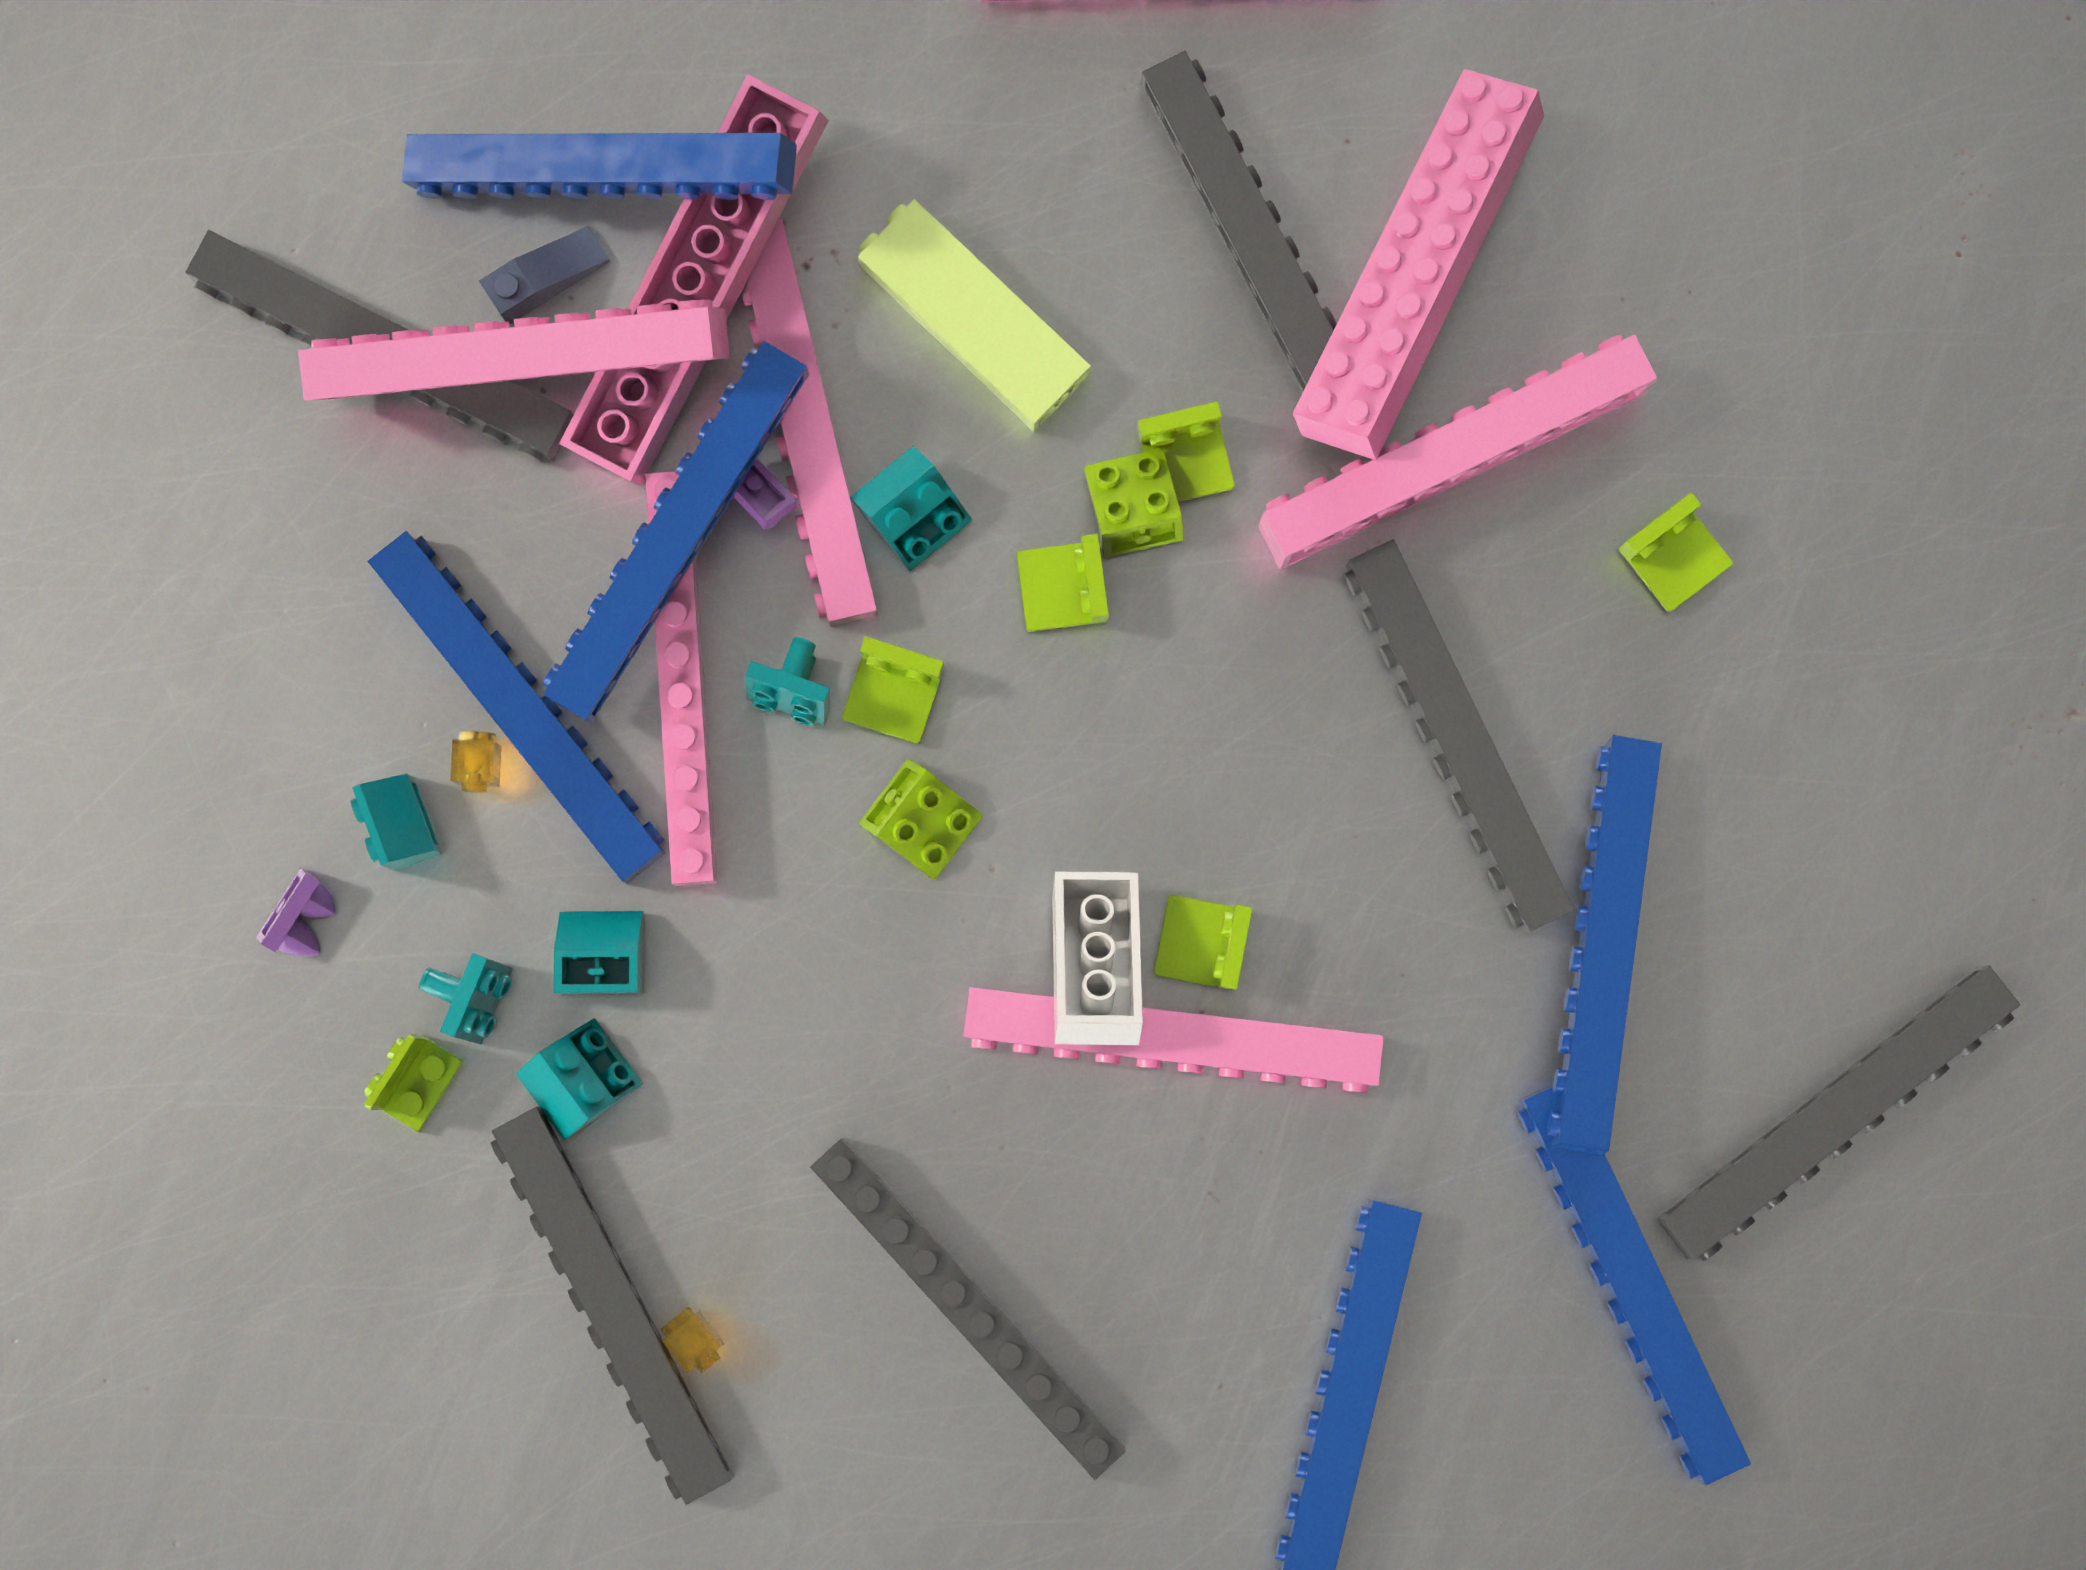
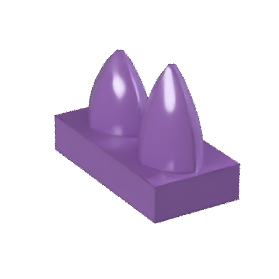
[733,459,797,530]
[256,868,335,956]

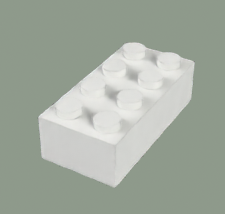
[1052,872,1143,1045]

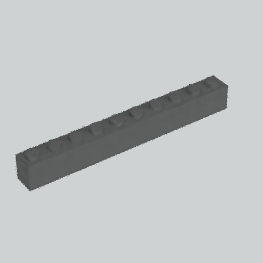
[1141,50,1337,391]
[185,229,573,462]
[1344,539,1575,934]
[1656,965,2021,1261]
[491,1107,734,1505]
[810,1138,1126,1480]

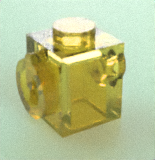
[450,731,502,793]
[660,1307,725,1374]

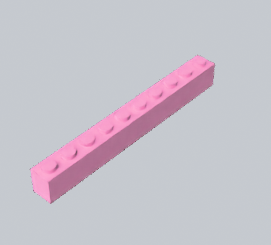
[741,218,878,627]
[645,471,718,887]
[964,987,1384,1093]

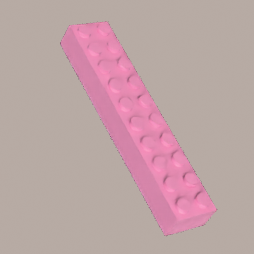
[1293,69,1544,460]
[559,74,829,485]
[298,299,730,400]
[1258,334,1657,570]

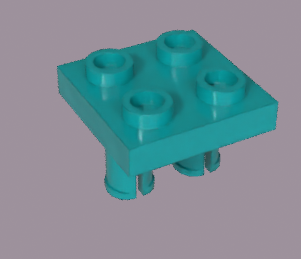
[745,637,830,726]
[419,953,513,1045]

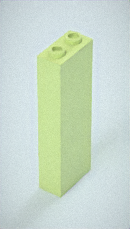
[858,199,1091,432]

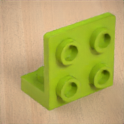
[1137,401,1235,503]
[1084,448,1184,559]
[1618,492,1733,612]
[1016,534,1109,632]
[842,636,945,744]
[858,758,982,880]
[1154,895,1253,991]
[363,1034,465,1132]

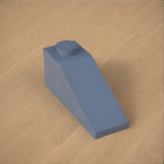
[479,226,610,324]

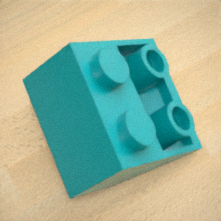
[850,446,972,571]
[350,773,442,871]
[553,911,643,995]
[516,1018,643,1141]

